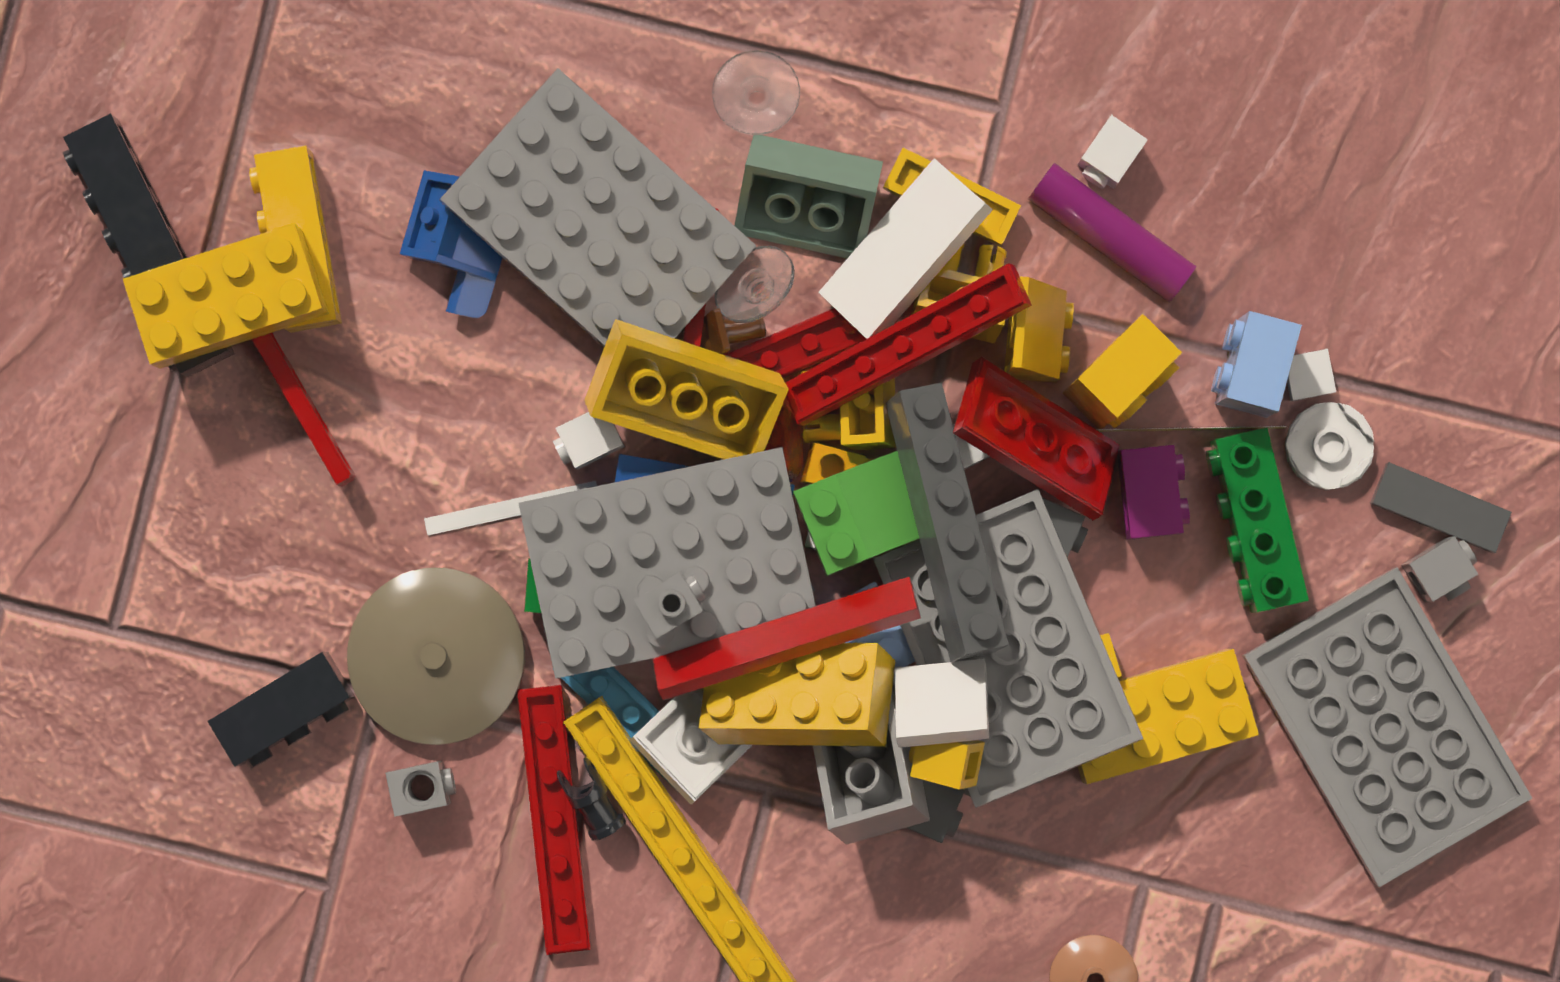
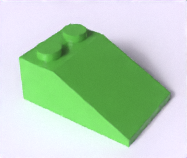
[793,451,919,576]

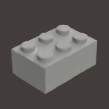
[813,685,930,845]

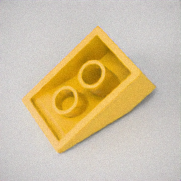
[1004,276,1074,383]

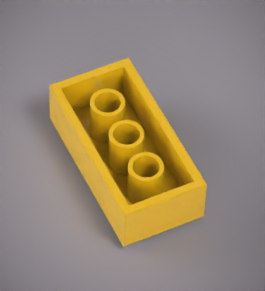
[123,223,329,369]
[1063,314,1182,429]
[584,319,789,459]
[699,643,895,746]
[1078,649,1259,784]

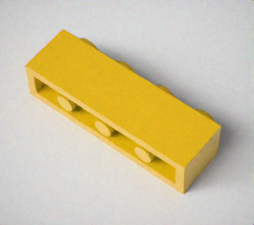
[249,146,342,333]

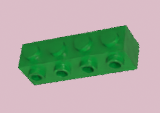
[1206,427,1309,613]

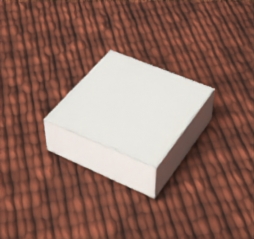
[1287,349,1336,401]

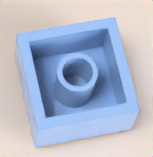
[1211,311,1302,418]

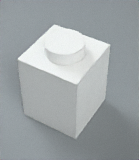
[1077,115,1148,189]
[553,412,625,470]

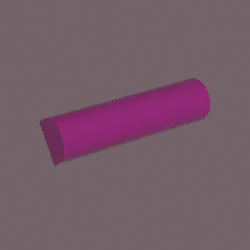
[1028,162,1197,303]

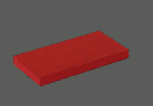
[953,357,1120,521]

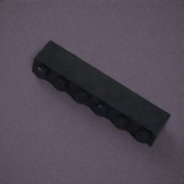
[63,113,235,377]

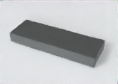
[1370,462,1512,553]

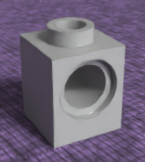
[385,760,456,817]

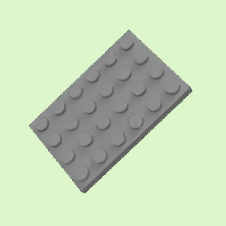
[439,68,756,347]
[519,447,815,679]
[873,489,1144,808]
[1242,567,1532,887]

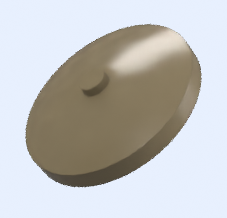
[347,568,525,745]

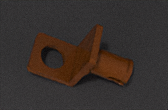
[675,308,766,355]

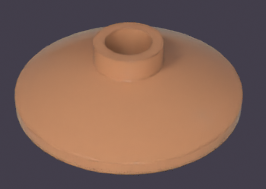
[1049,935,1138,982]

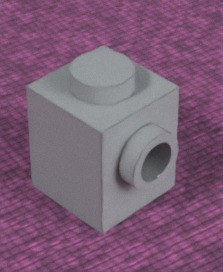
[1402,536,1478,603]
[633,571,707,639]

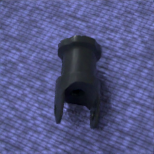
[557,757,626,841]

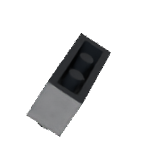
[207,652,355,769]

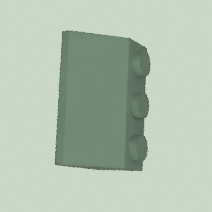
[734,134,883,258]

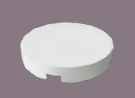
[1285,402,1374,490]

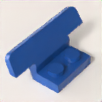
[400,170,503,318]

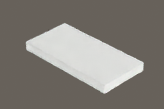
[818,158,993,339]

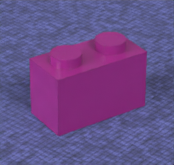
[1117,445,1190,540]

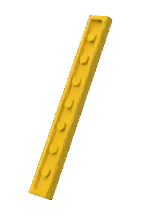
[564,696,797,982]

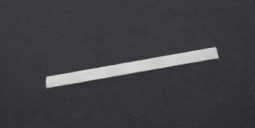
[424,481,597,535]

